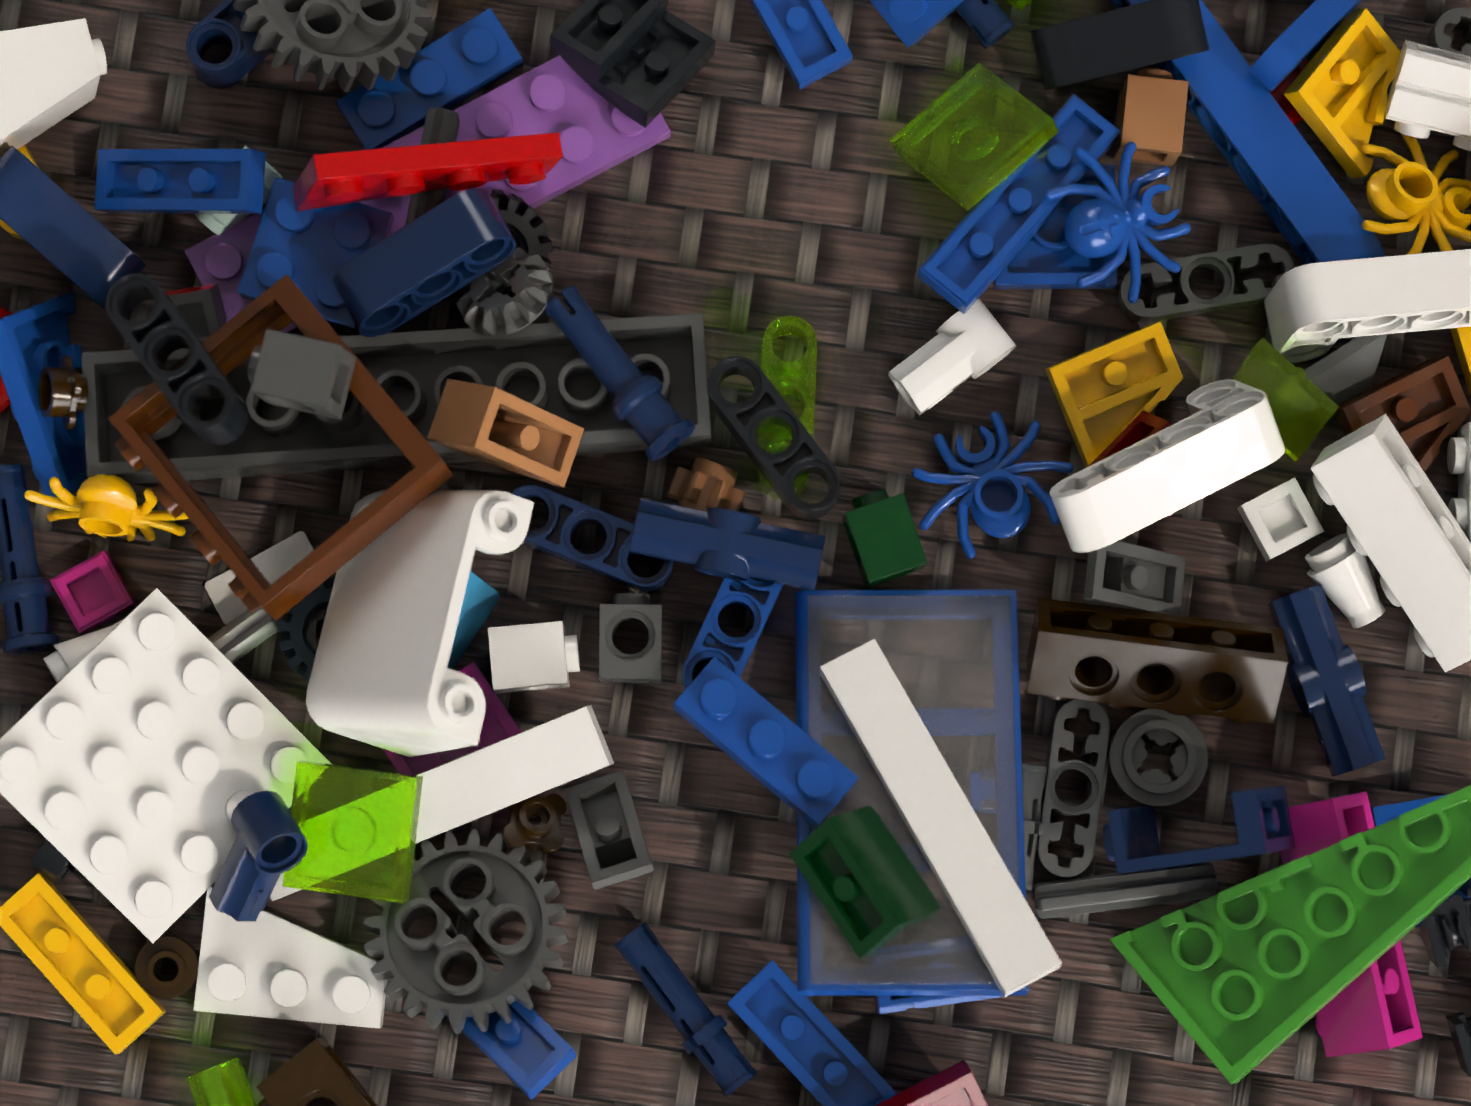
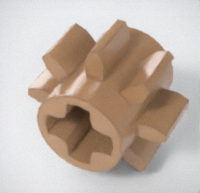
[667,457,745,512]

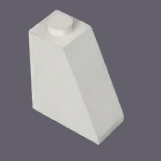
[0,18,107,157]

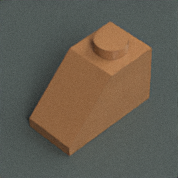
[427,379,584,488]

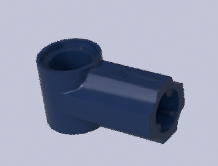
[209,790,308,922]

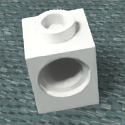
[488,621,580,694]

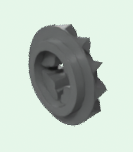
[456,247,553,337]
[1108,708,1208,807]

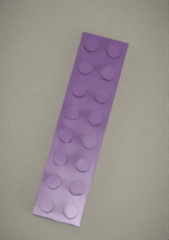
[184,55,671,335]

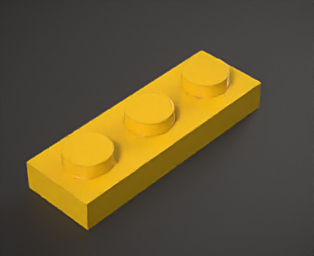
[0,873,166,1055]

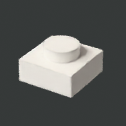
[1237,477,1324,562]

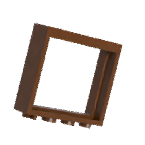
[108,274,453,621]

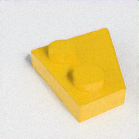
[1284,8,1401,178]
[1045,321,1183,468]

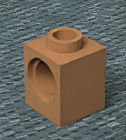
[1113,69,1189,166]

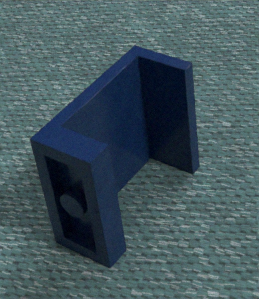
[1103,786,1295,874]

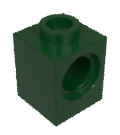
[842,489,928,589]

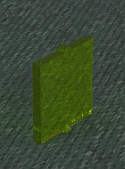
[1233,338,1339,462]

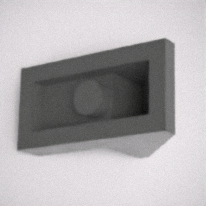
[1084,541,1186,615]
[564,770,654,890]

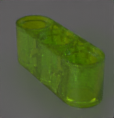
[756,315,817,500]

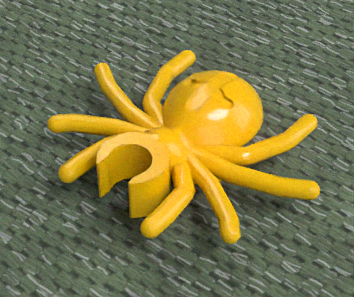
[1361,133,1471,255]
[24,474,189,542]

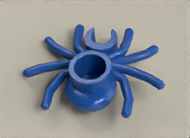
[1044,142,1191,303]
[912,411,1074,559]

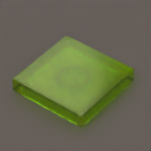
[889,63,1059,211]
[283,761,423,903]

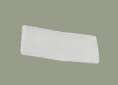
[204,531,314,625]

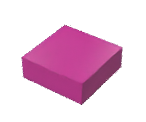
[50,550,137,635]

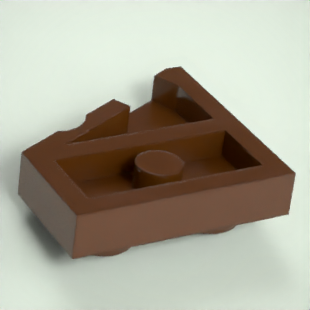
[1334,355,1471,472]

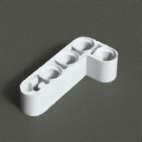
[1264,249,1471,363]
[1050,379,1285,553]

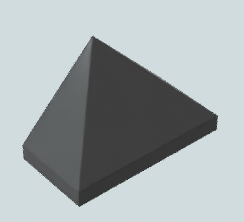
[1269,334,1387,420]

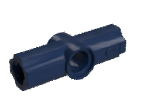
[630,498,826,590]
[1268,584,1386,777]

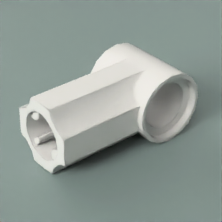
[888,298,1016,415]

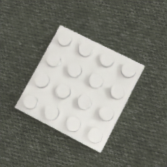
[0,588,332,943]

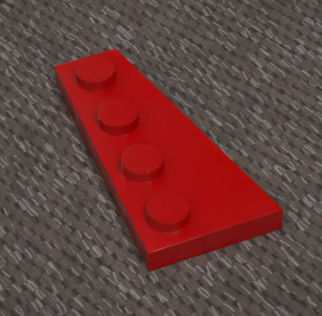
[293,132,563,212]

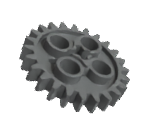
[233,0,432,92]
[364,829,569,1034]

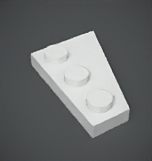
[193,886,387,1029]

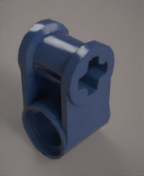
[186,0,274,89]

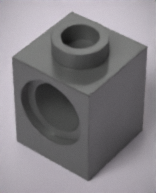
[248,329,357,419]
[599,593,662,683]

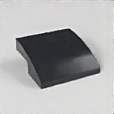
[549,0,716,128]

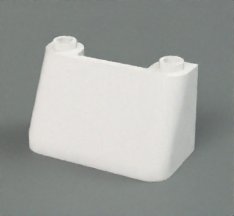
[306,489,534,757]

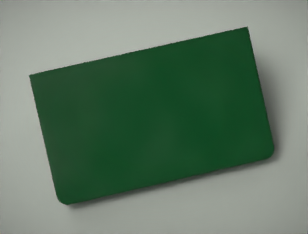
[789,805,940,959]

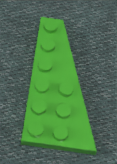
[1109,785,1471,1085]

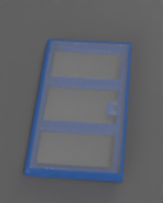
[795,590,1029,996]

